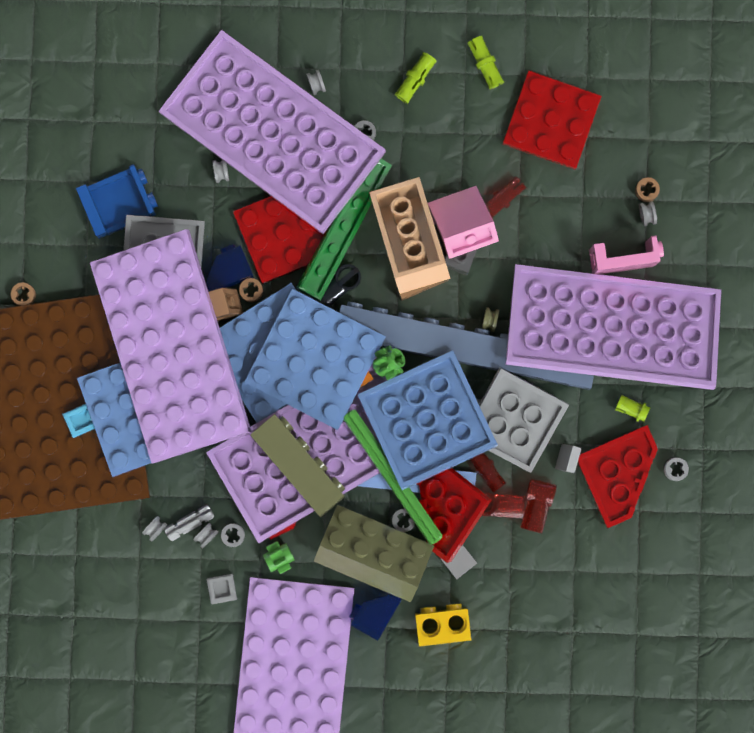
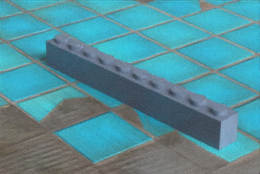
[340,302,594,390]

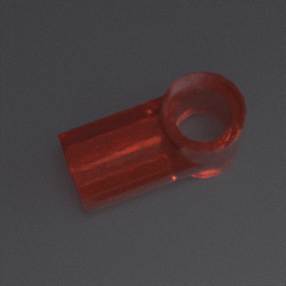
[520,478,557,534]
[481,493,525,519]

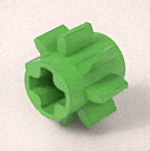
[373,345,405,380]
[263,541,295,574]

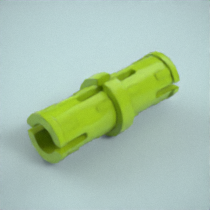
[467,36,504,90]
[394,52,437,104]

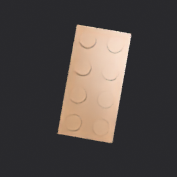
[369,177,450,294]

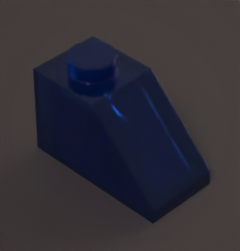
[206,244,254,292]
[349,594,402,641]

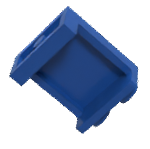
[76,164,158,239]

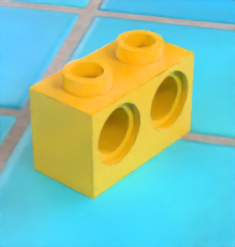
[415,603,471,646]

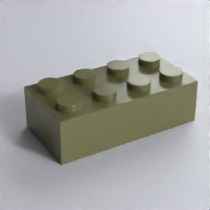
[251,414,345,517]
[314,505,434,602]

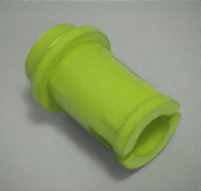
[615,395,650,422]

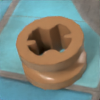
[635,178,660,202]
[239,278,263,302]
[11,283,36,306]

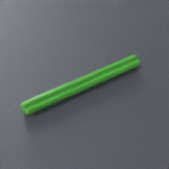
[343,410,442,545]

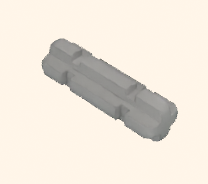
[164,505,214,541]

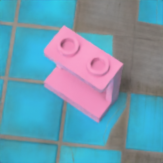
[428,186,499,259]
[589,236,664,275]

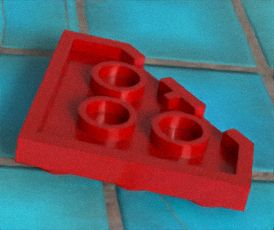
[578,425,658,528]
[417,468,492,563]

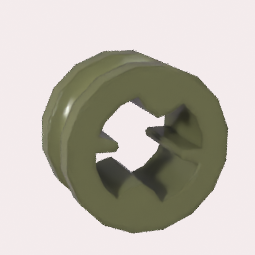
[482,307,499,332]

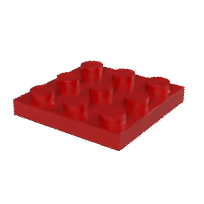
[503,71,602,170]
[233,196,325,284]

